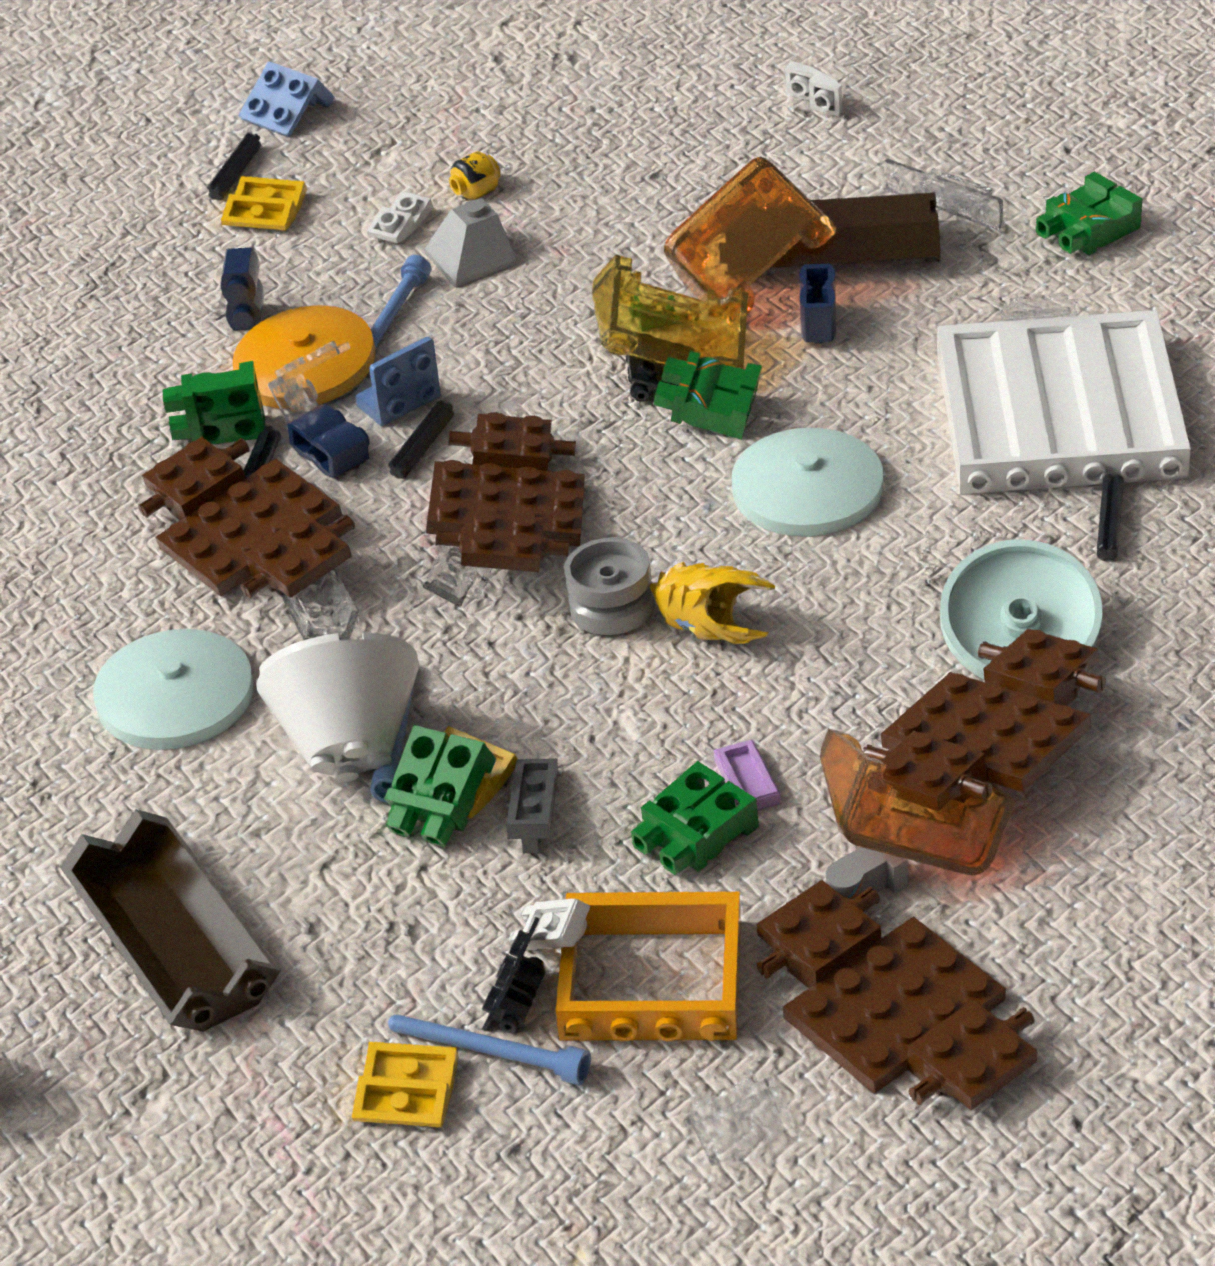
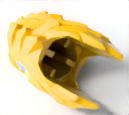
[649,562,775,644]

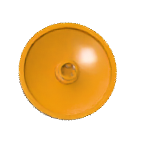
[233,305,376,409]

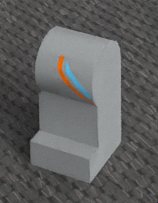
[826,835,909,899]

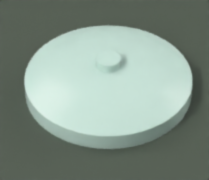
[732,428,884,537]
[940,539,1103,679]
[93,629,254,750]

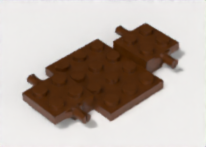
[426,412,585,572]
[138,437,355,599]
[861,629,1106,811]
[757,880,1037,1110]

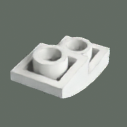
[785,61,842,116]
[367,191,434,243]

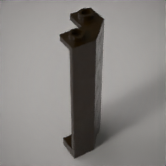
[719,192,941,274]
[60,809,281,1032]

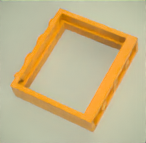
[556,891,742,1042]

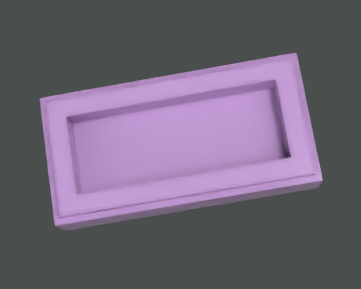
[714,739,781,810]

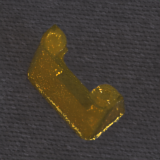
[591,254,748,369]

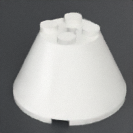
[256,632,419,783]

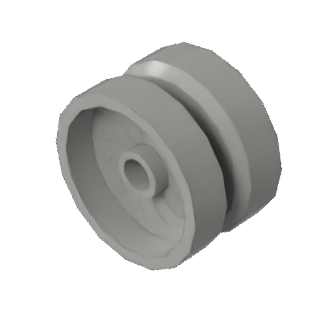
[564,537,655,635]

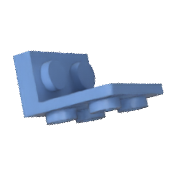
[239,61,335,137]
[356,336,441,427]

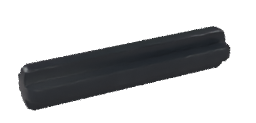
[207,133,261,200]
[388,400,454,478]
[243,426,281,477]
[1097,474,1124,560]

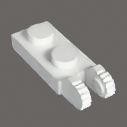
[508,898,591,951]

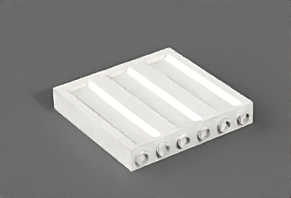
[937,310,1191,495]

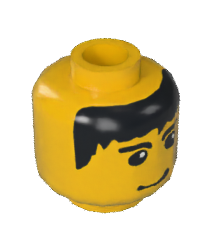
[449,151,501,200]

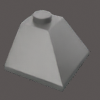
[424,198,517,288]

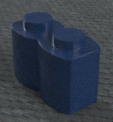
[220,247,264,331]
[799,264,836,343]
[287,404,370,478]

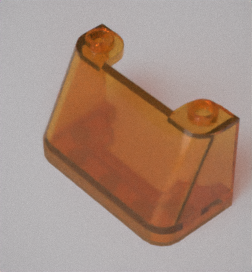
[664,157,838,326]
[820,728,1016,875]

